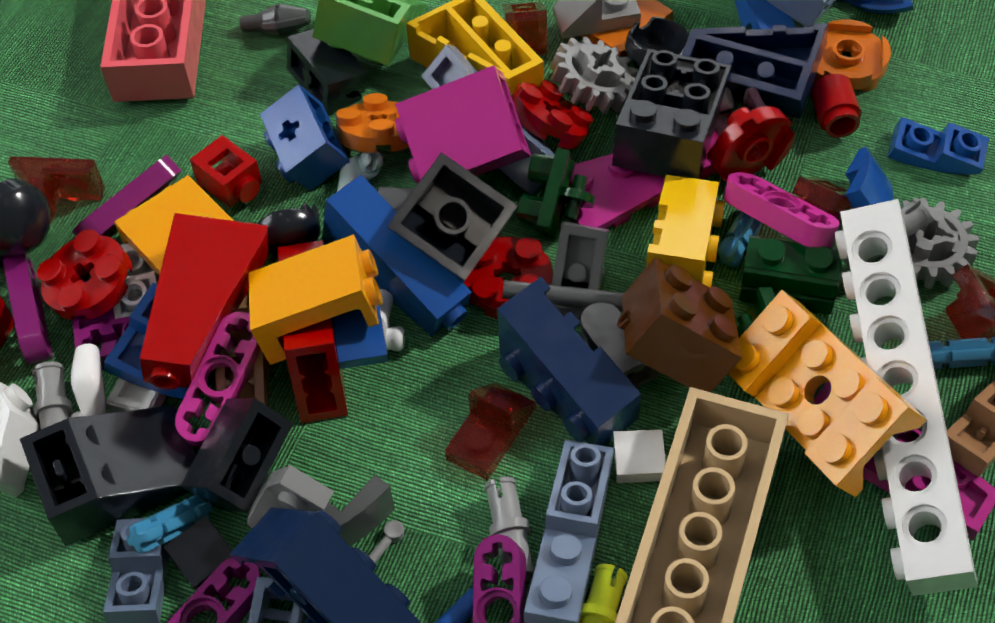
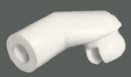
[379,289,405,353]

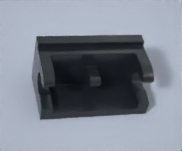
[286,29,368,116]

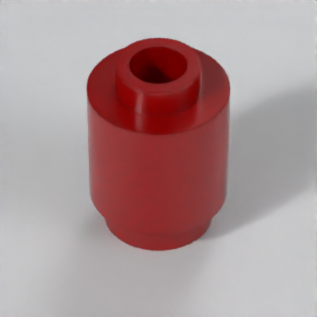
[810,74,862,138]

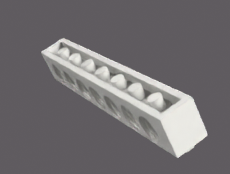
[835,199,978,596]

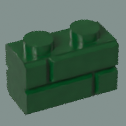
[739,235,842,315]

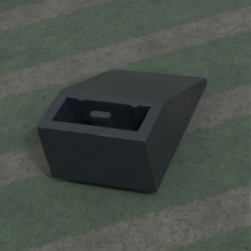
[612,49,731,179]
[20,405,196,546]

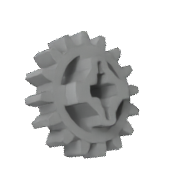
[549,37,638,114]
[879,198,979,290]

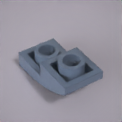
[103,518,169,623]

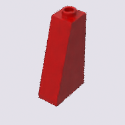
[140,213,268,390]
[278,240,348,423]

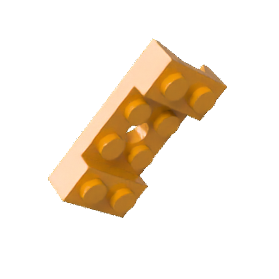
[728,290,927,497]

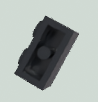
[180,398,294,513]

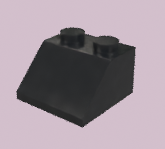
[387,152,517,282]

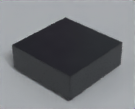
[163,516,232,590]

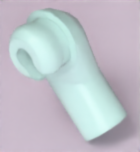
[337,151,383,192]

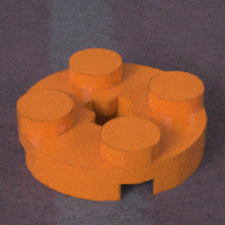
[813,19,891,91]
[336,93,409,153]

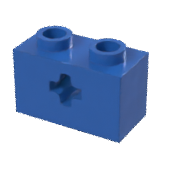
[260,84,350,191]

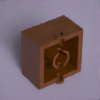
[617,257,742,392]

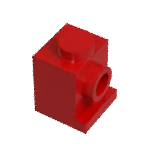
[190,135,262,208]

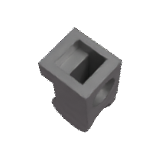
[581,302,658,388]

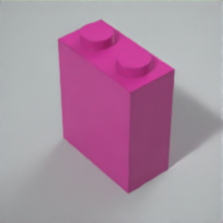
[395,65,531,184]

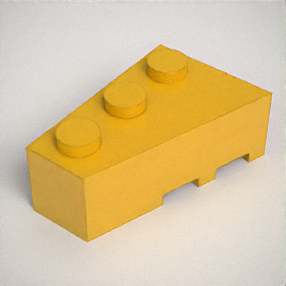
[406,0,544,103]
[646,174,725,287]

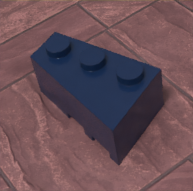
[682,23,828,119]
[497,277,641,446]
[229,507,421,623]

